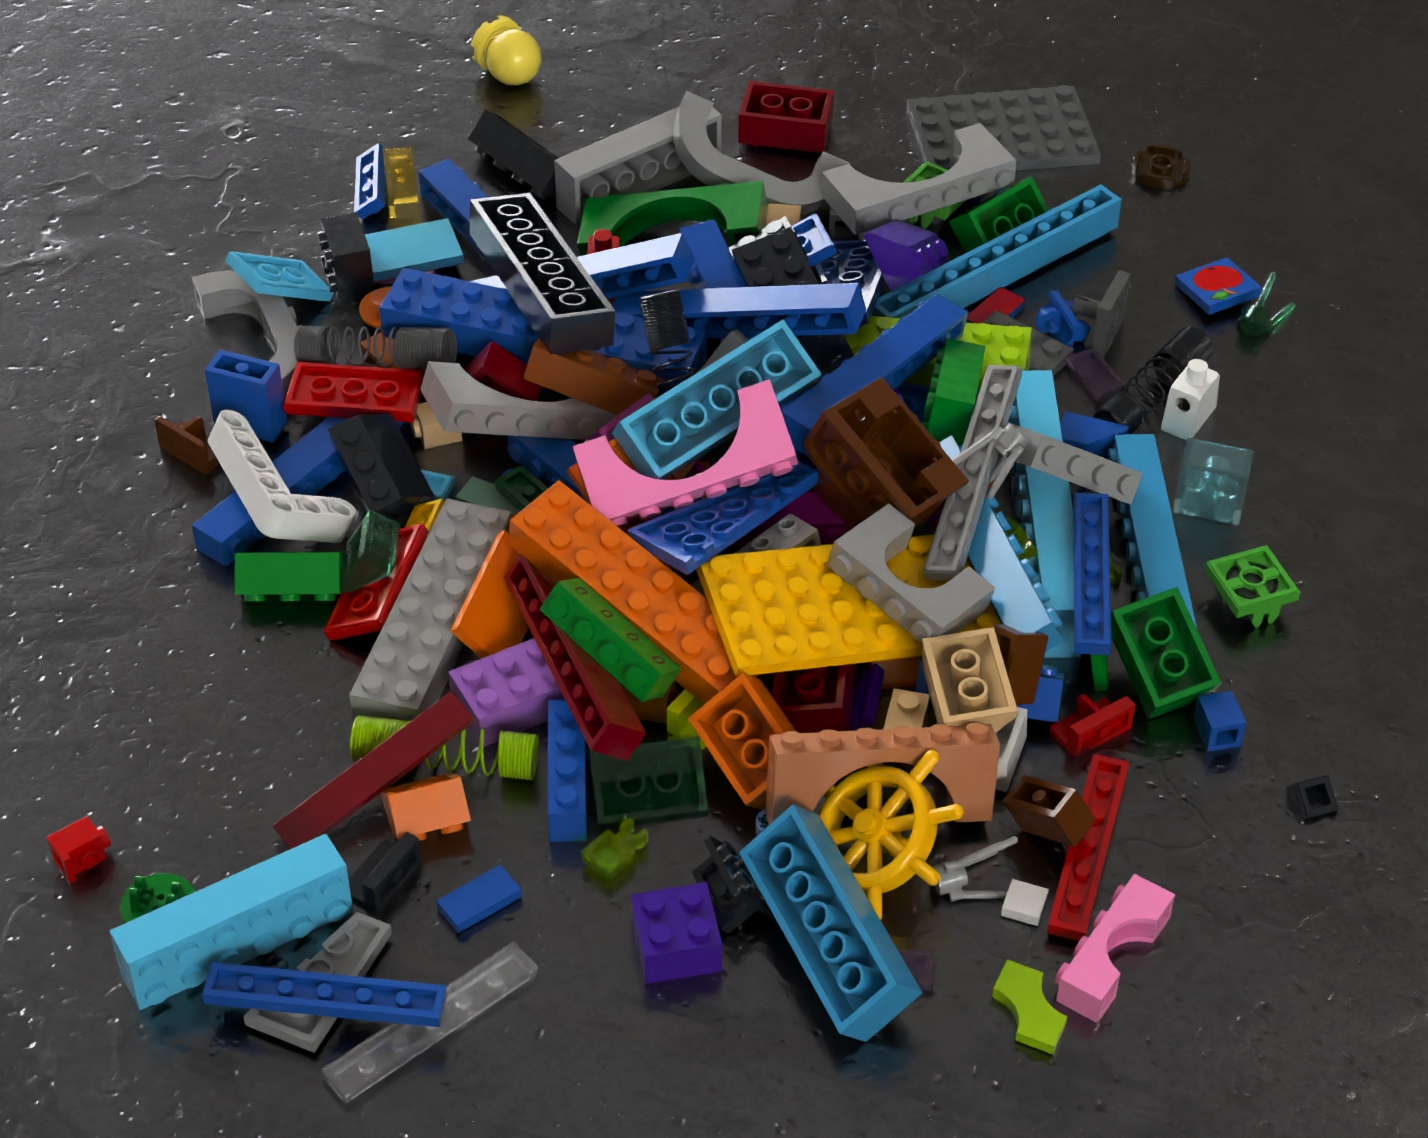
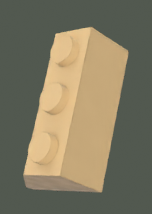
[922,627,1018,733]

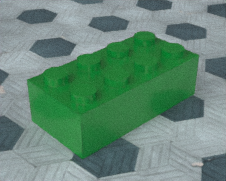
[922,338,986,446]

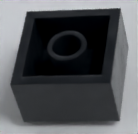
[317,212,375,304]

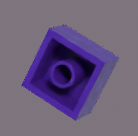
[631,882,722,984]

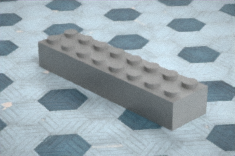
[349,499,511,723]

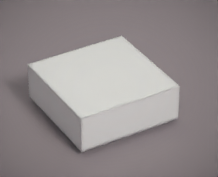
[1001,879,1049,926]

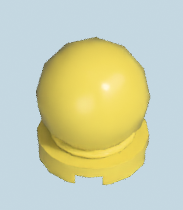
[471,15,541,86]

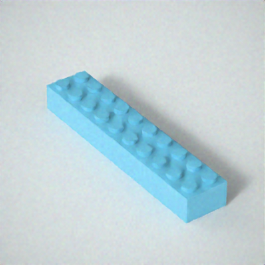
[1008,370,1081,658]

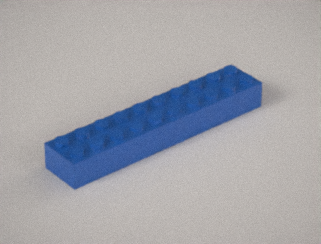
[379,268,707,396]

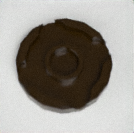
[1131,145,1191,189]

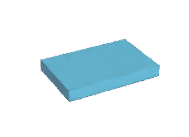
[365,218,464,281]
[225,251,334,302]

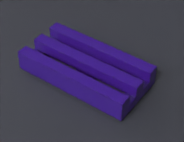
[851,663,885,731]

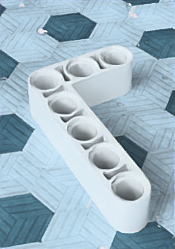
[208,410,356,543]

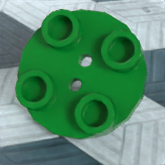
[120,873,195,924]

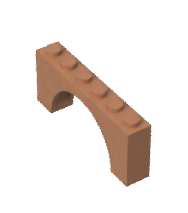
[765,723,1000,825]

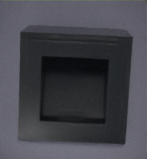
[1286,774,1339,819]

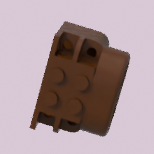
[804,377,969,532]

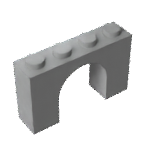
[998,422,1143,505]
[827,503,996,642]

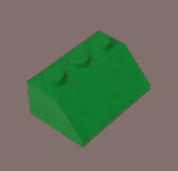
[948,176,1049,252]
[235,551,348,601]

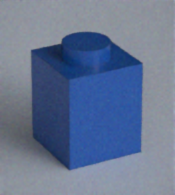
[1193,691,1247,752]

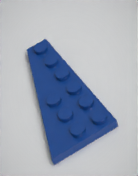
[627,461,818,575]

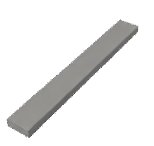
[923,365,1022,581]

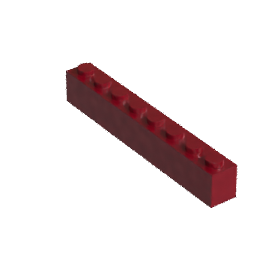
[504,554,646,761]

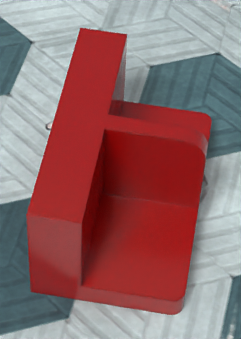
[1050,694,1136,758]

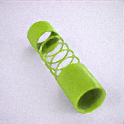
[350,715,539,781]

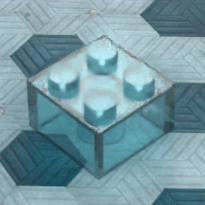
[1172,437,1254,525]

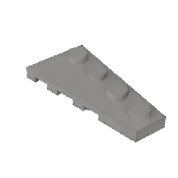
[243,912,392,1053]

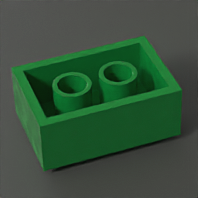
[1111,587,1222,719]

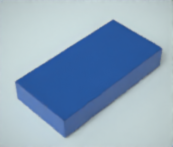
[436,865,522,933]

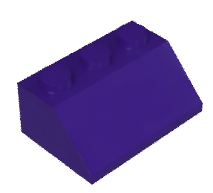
[863,219,949,291]

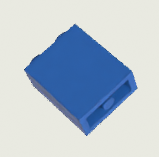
[205,349,288,443]

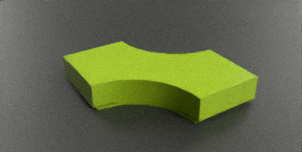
[992,959,1068,1055]

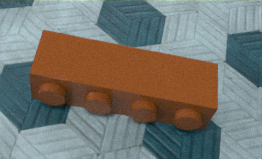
[523,338,665,415]

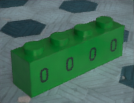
[539,578,682,702]

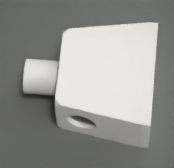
[1160,359,1220,442]

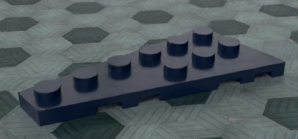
[813,239,885,327]

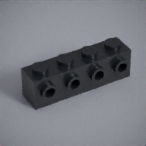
[468,109,559,200]

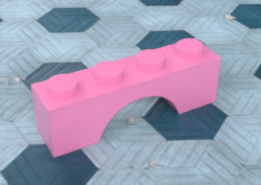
[1055,874,1175,1023]

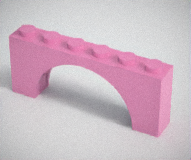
[572,379,798,529]

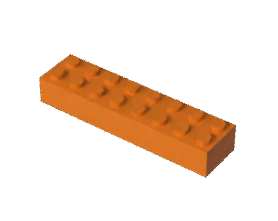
[509,480,760,704]

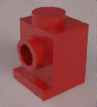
[46,816,112,884]

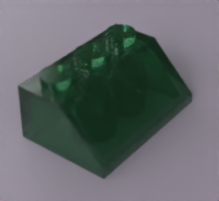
[586,734,708,824]

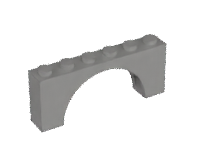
[822,123,1016,235]
[421,361,618,440]

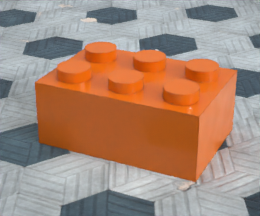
[688,673,796,810]

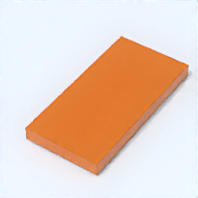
[450,530,529,658]

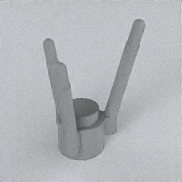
[952,423,1030,499]
[932,836,1018,902]

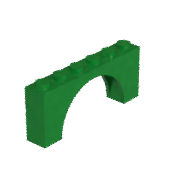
[577,181,768,256]

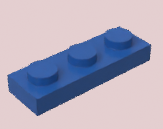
[354,143,386,220]

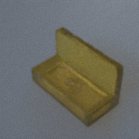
[382,147,418,218]

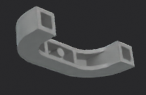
[673,91,850,215]
[192,271,302,400]

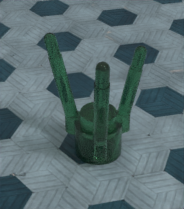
[1237,272,1295,336]

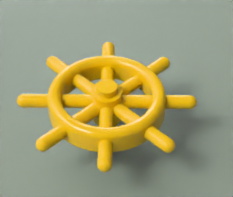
[818,750,964,920]

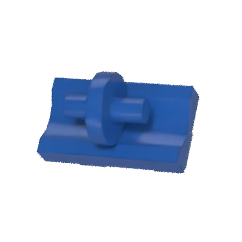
[1035,291,1091,348]

